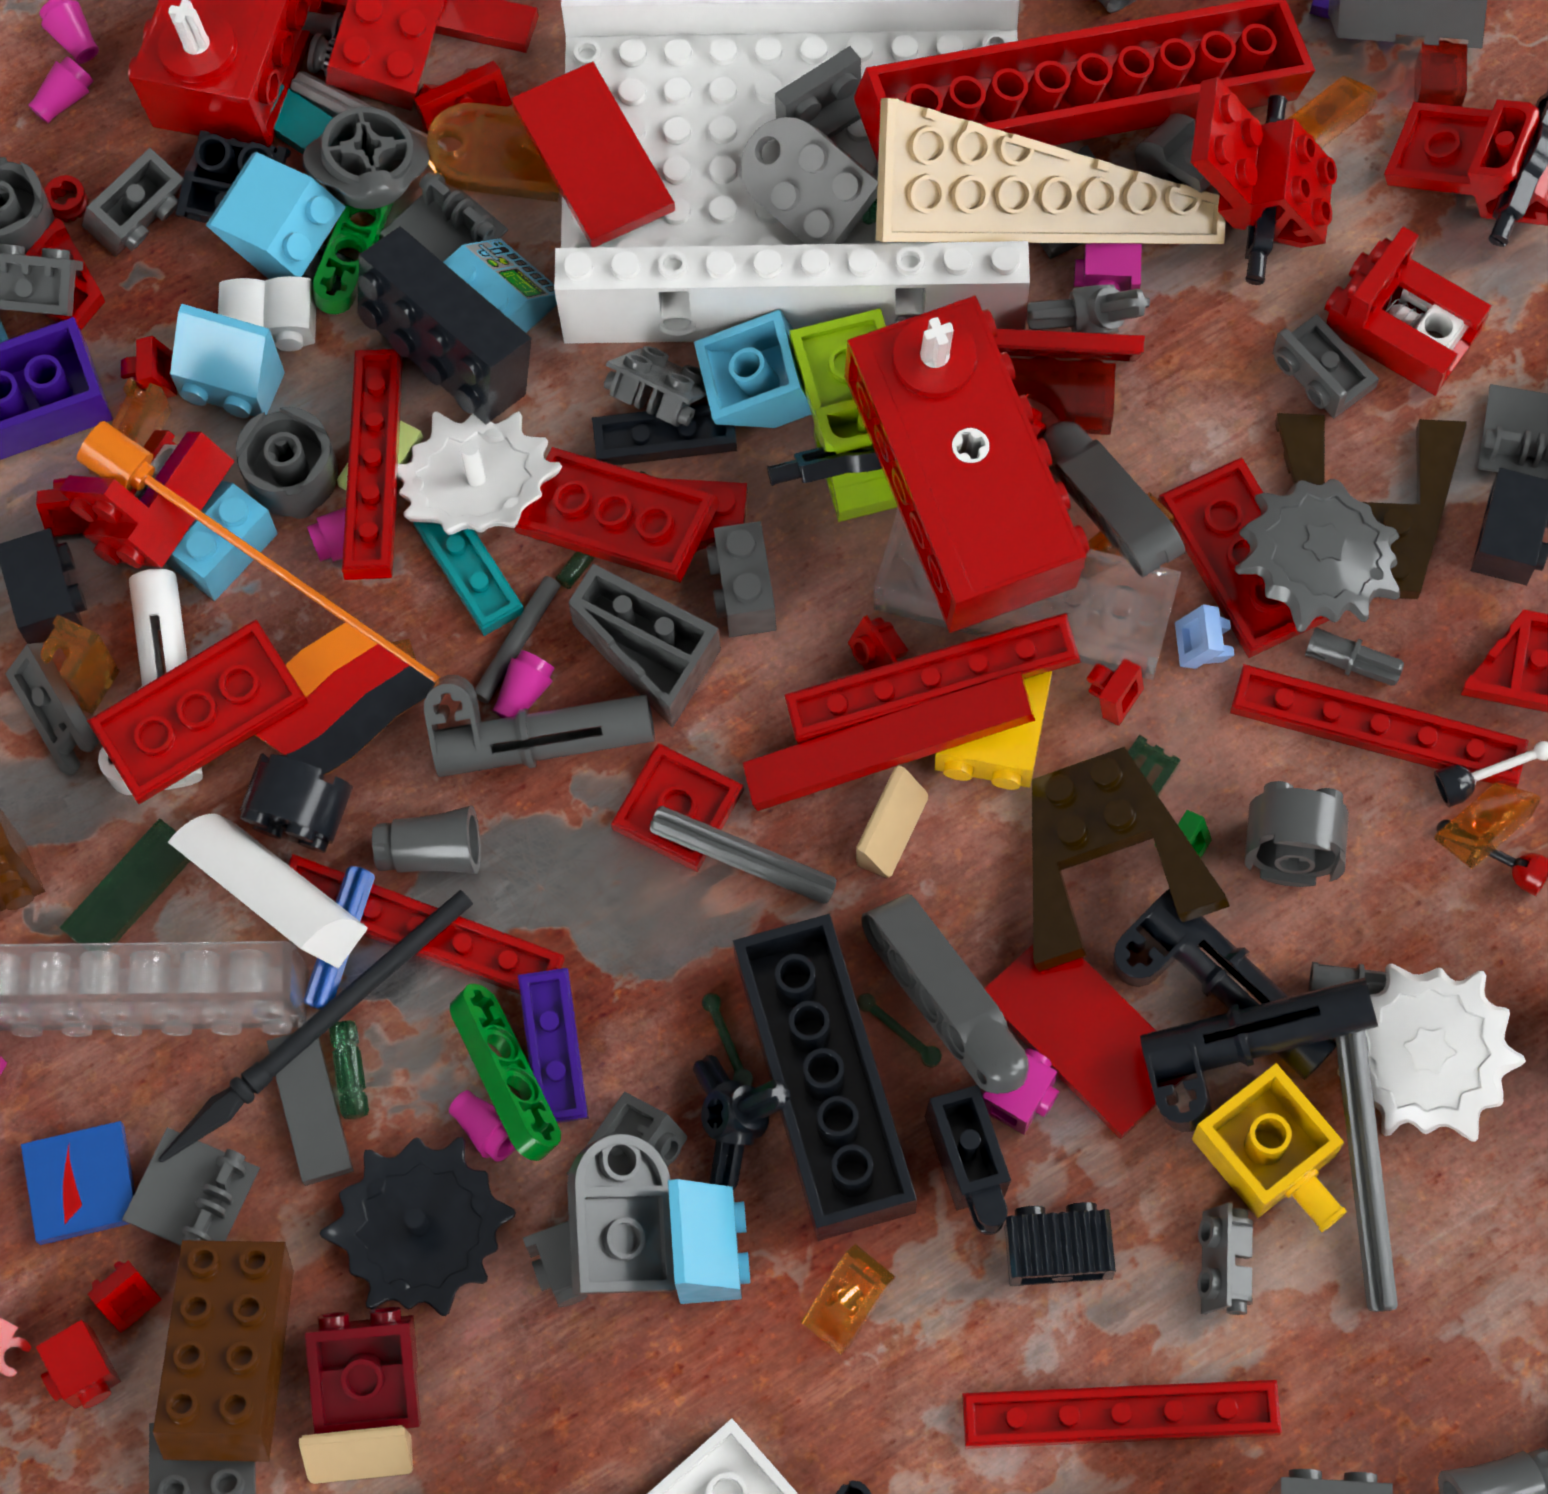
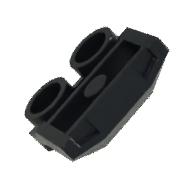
[175,130,291,223]

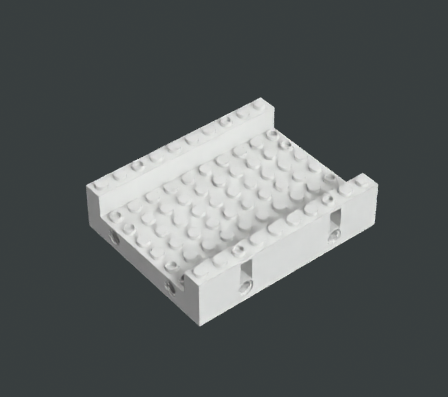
[554,0,1030,344]

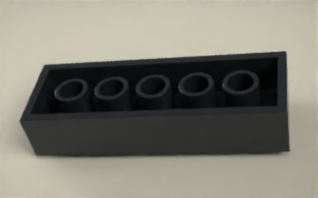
[733,913,917,1241]

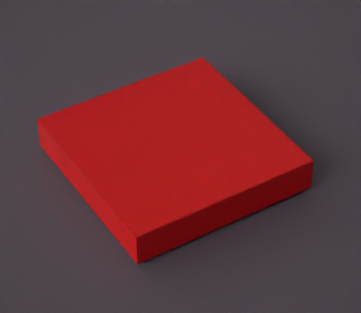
[611,743,744,872]

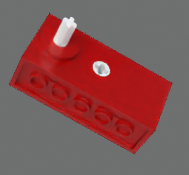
[128,0,323,148]
[844,295,1090,633]

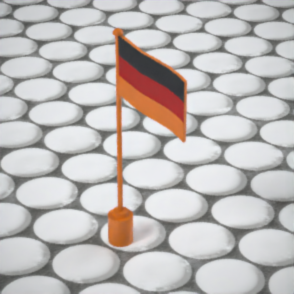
[76,421,449,776]

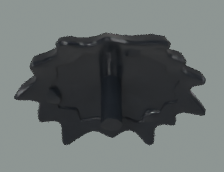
[320,1137,516,1316]

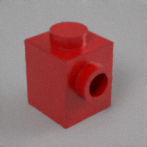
[36,1319,121,1409]

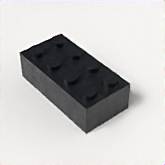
[357,226,532,425]

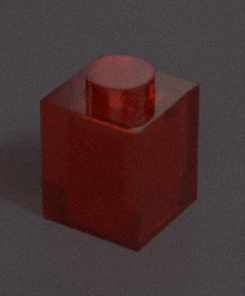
[1414,40,1468,107]

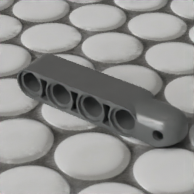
[1041,421,1186,578]
[861,894,1029,1094]

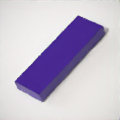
[518,968,589,1123]

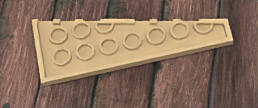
[876,98,1226,244]

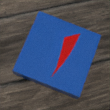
[21,1121,135,1245]

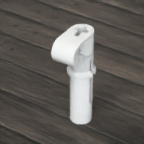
[98,569,203,795]

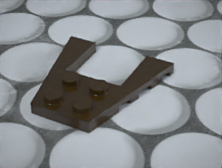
[1275,413,1467,599]
[1032,747,1230,972]

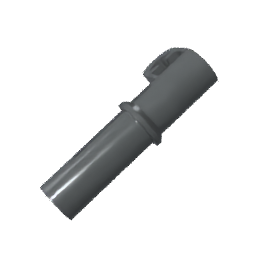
[424,675,655,777]

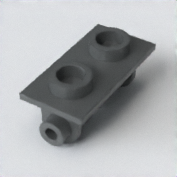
[1197,1203,1253,1315]

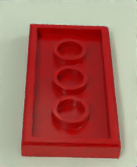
[511,61,675,248]
[994,329,1145,362]
[513,447,720,583]
[1157,457,1330,658]
[87,619,308,805]
[984,944,1189,1140]

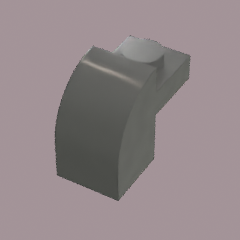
[1135,113,1211,193]

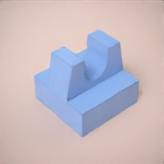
[1175,604,1234,669]

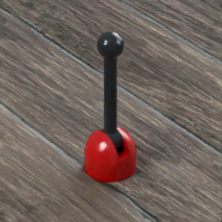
[1436,819,1548,897]

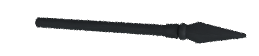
[159,890,473,1163]

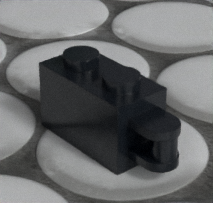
[925,1085,1011,1235]

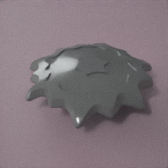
[1235,479,1400,633]

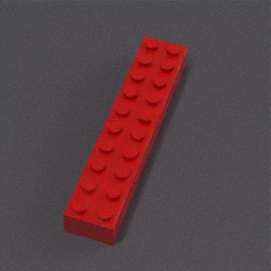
[854,0,1316,163]

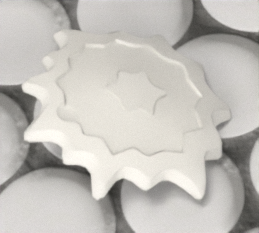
[397,411,562,535]
[1337,963,1526,1142]

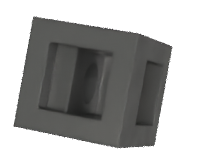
[523,1221,588,1307]

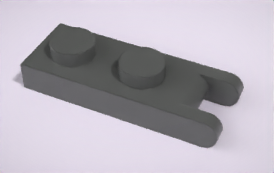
[5,643,99,775]

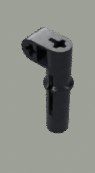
[1113,889,1336,1080]
[1140,978,1378,1132]

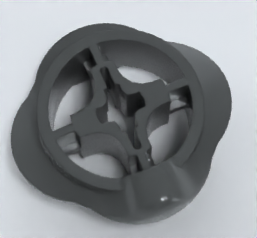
[303,107,429,209]

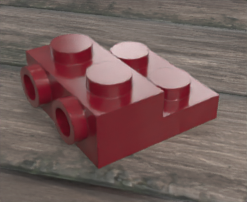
[305,1307,421,1434]

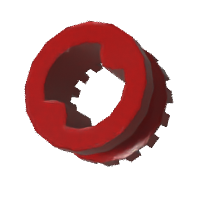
[44,175,89,222]

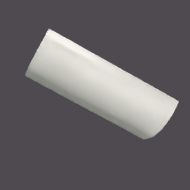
[168,814,368,969]

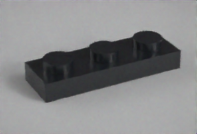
[592,404,737,465]

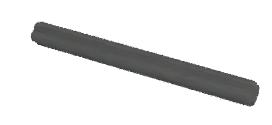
[1335,1030,1398,1312]

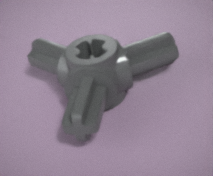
[1026,285,1150,334]

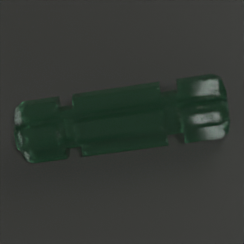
[329,1020,369,1119]

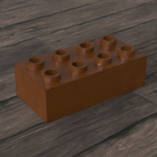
[153,1240,294,1462]

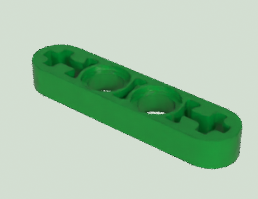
[313,170,394,315]
[449,983,561,1161]

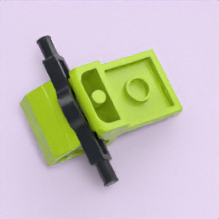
[767,308,898,522]

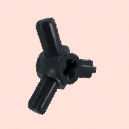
[693,1055,791,1190]

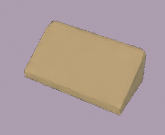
[856,765,928,878]
[299,1425,413,1484]

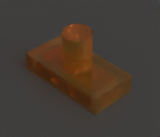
[801,1244,895,1355]

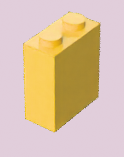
[935,671,1052,790]

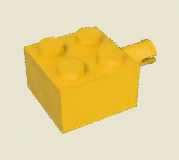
[1192,1063,1347,1233]

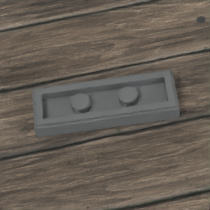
[267,1033,354,1186]

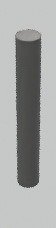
[474,576,561,704]

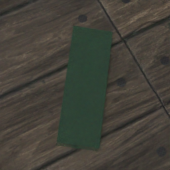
[59,818,190,961]

